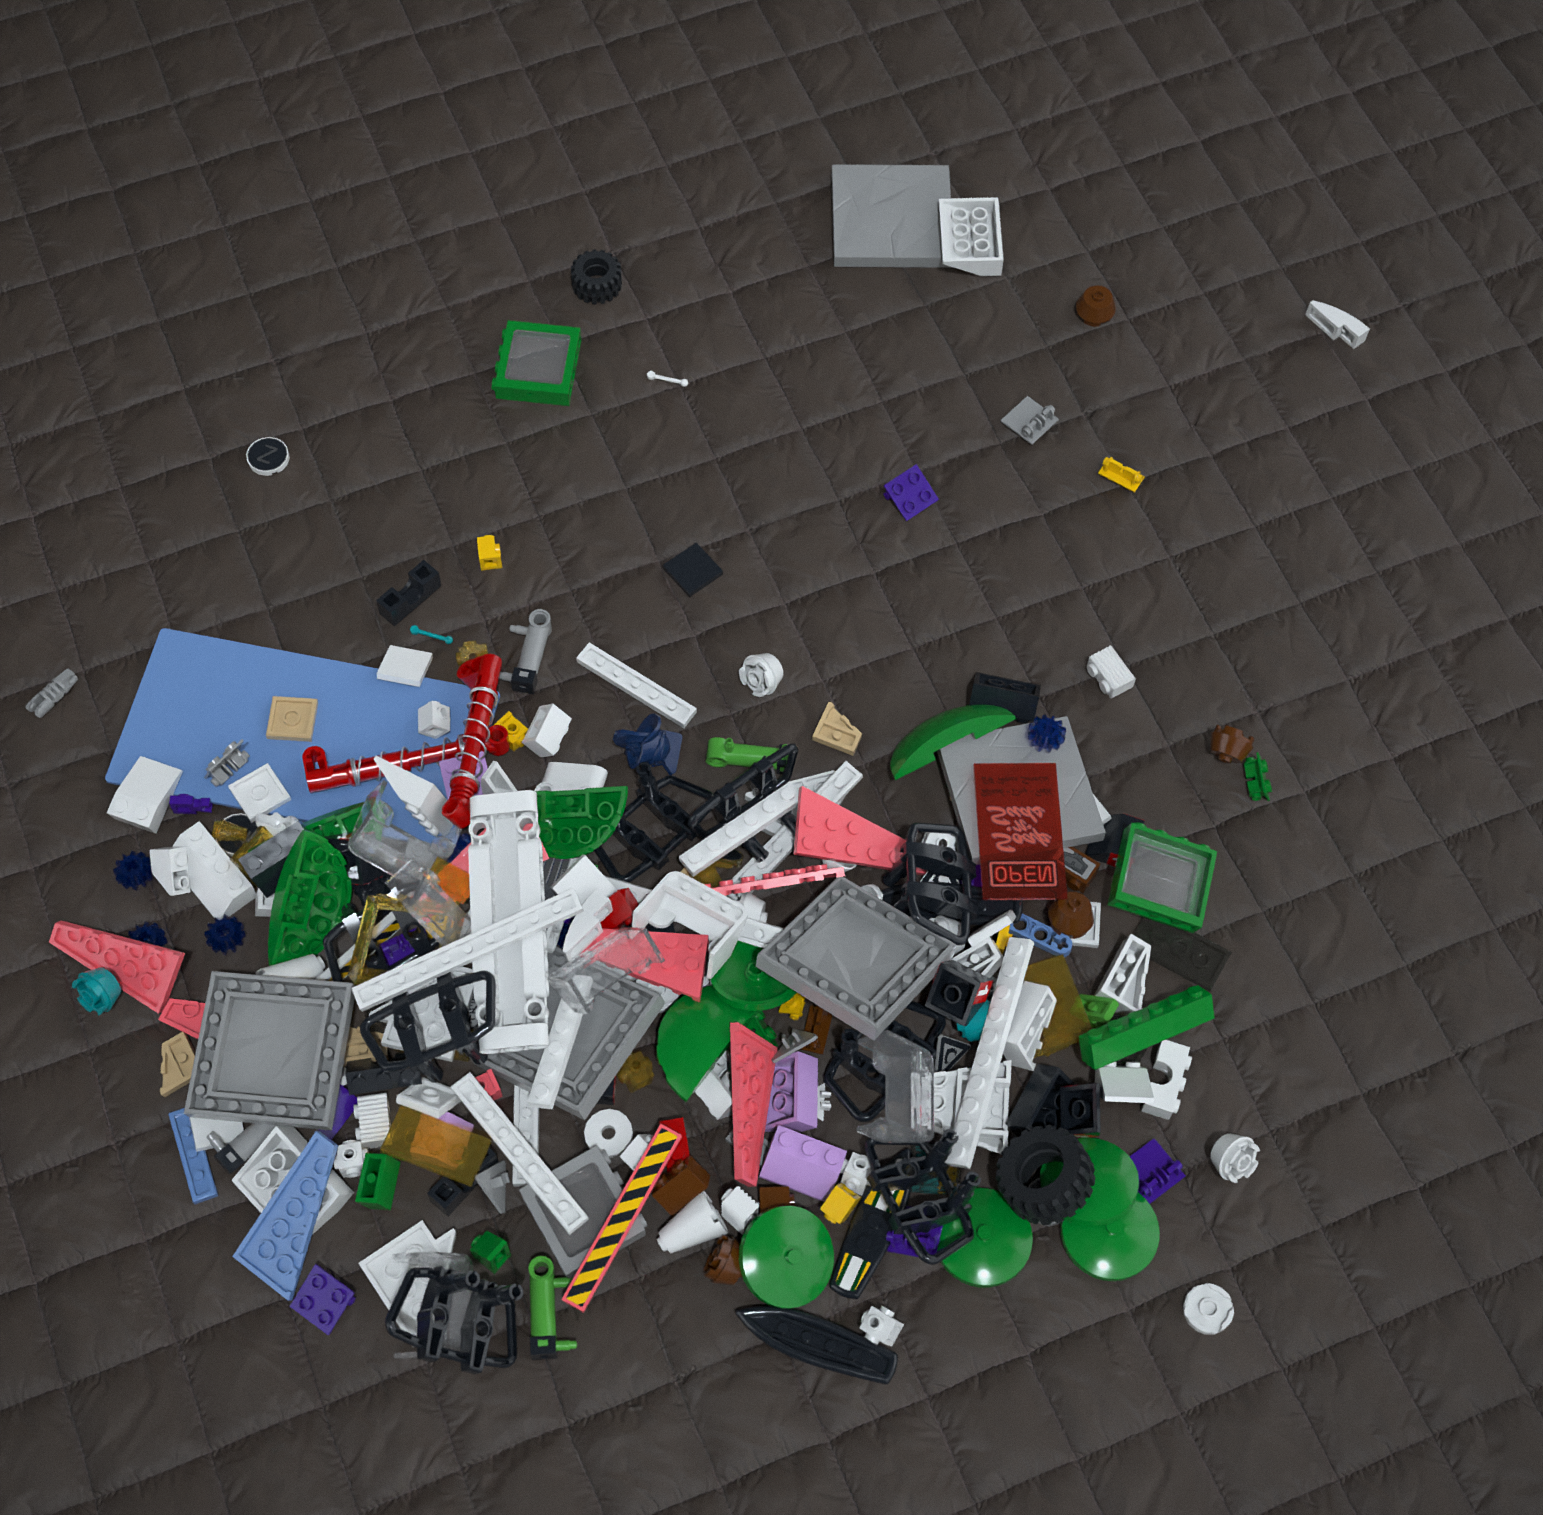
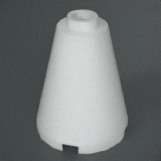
[256,954,325,980]
[657,1191,728,1253]

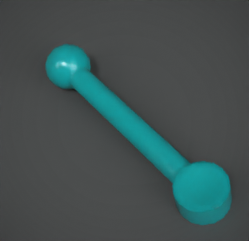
[410,625,453,644]

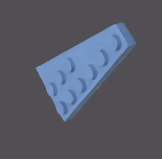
[232,1131,338,1301]

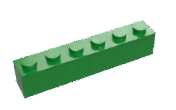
[1079,985,1215,1070]

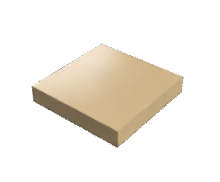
[266,696,318,742]

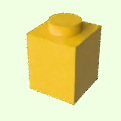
[820,1183,861,1224]

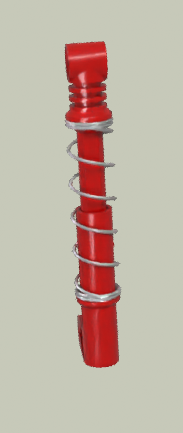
[442,654,502,829]
[302,725,510,793]

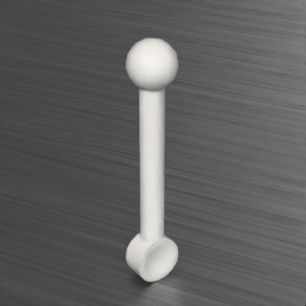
[647,371,688,387]

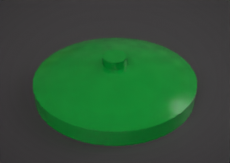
[710,941,797,1011]
[1040,1138,1139,1226]
[937,1188,1033,1288]
[1060,1193,1160,1281]
[739,1206,834,1308]

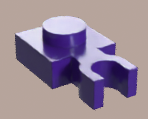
[169,794,213,814]

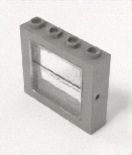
[519,1146,647,1278]

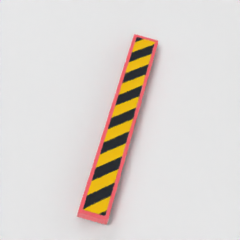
[561,1124,682,1313]

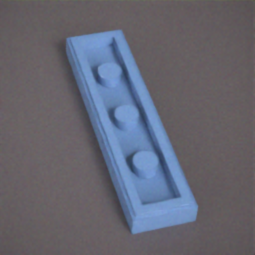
[168,1108,219,1204]

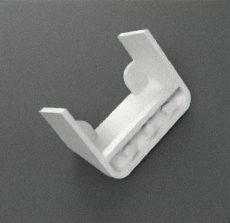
[631,871,748,979]

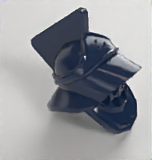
[612,713,682,775]

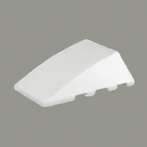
[911,1060,1012,1154]

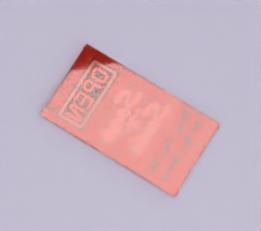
[973,763,1068,900]

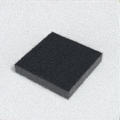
[663,542,723,598]

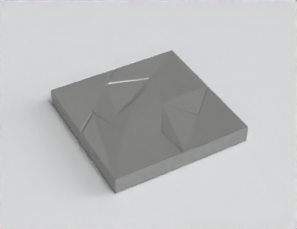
[832,165,953,268]
[937,716,1106,865]
[756,877,956,1040]
[469,946,665,1120]
[184,971,355,1130]

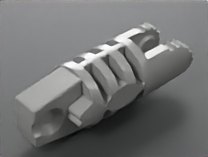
[26,668,78,718]

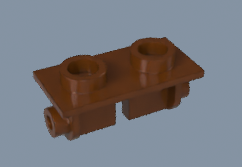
[800,1005,833,1055]

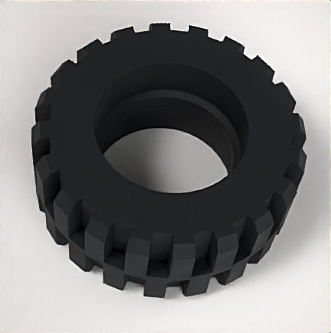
[995,1125,1095,1225]

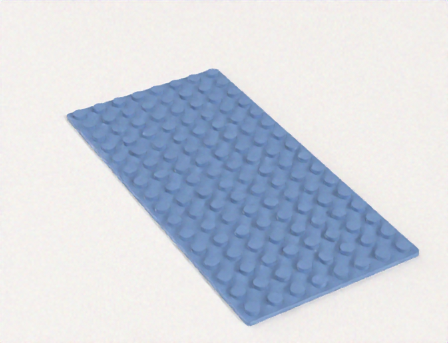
[105,628,500,850]

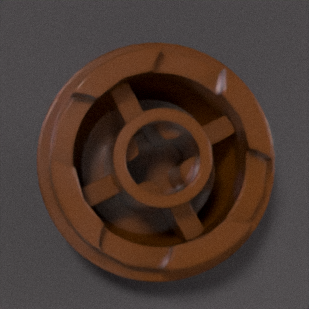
[1076,285,1116,327]
[1211,725,1254,764]
[1048,892,1094,939]
[703,1235,742,1285]

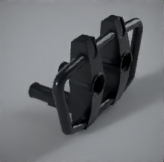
[688,743,799,863]
[594,762,714,883]
[883,823,979,946]
[323,880,461,986]
[360,971,496,1083]
[824,1001,946,1122]
[864,1129,981,1265]
[385,1266,523,1375]

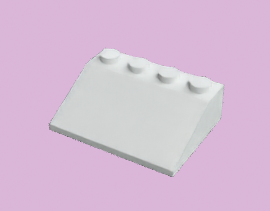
[939,197,1003,276]
[374,756,454,838]
[232,1126,354,1235]

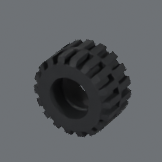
[571,249,622,305]

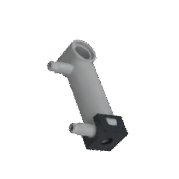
[499,609,552,695]
[207,1123,278,1175]

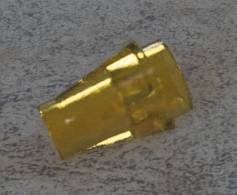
[212,819,248,841]

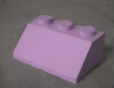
[765,1051,818,1133]
[759,1125,847,1202]

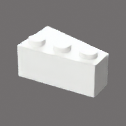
[1094,934,1151,1017]
[932,937,1004,981]
[1003,981,1057,1071]

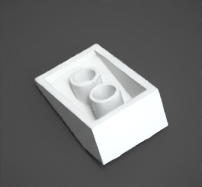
[107,756,183,834]
[1095,1061,1154,1103]

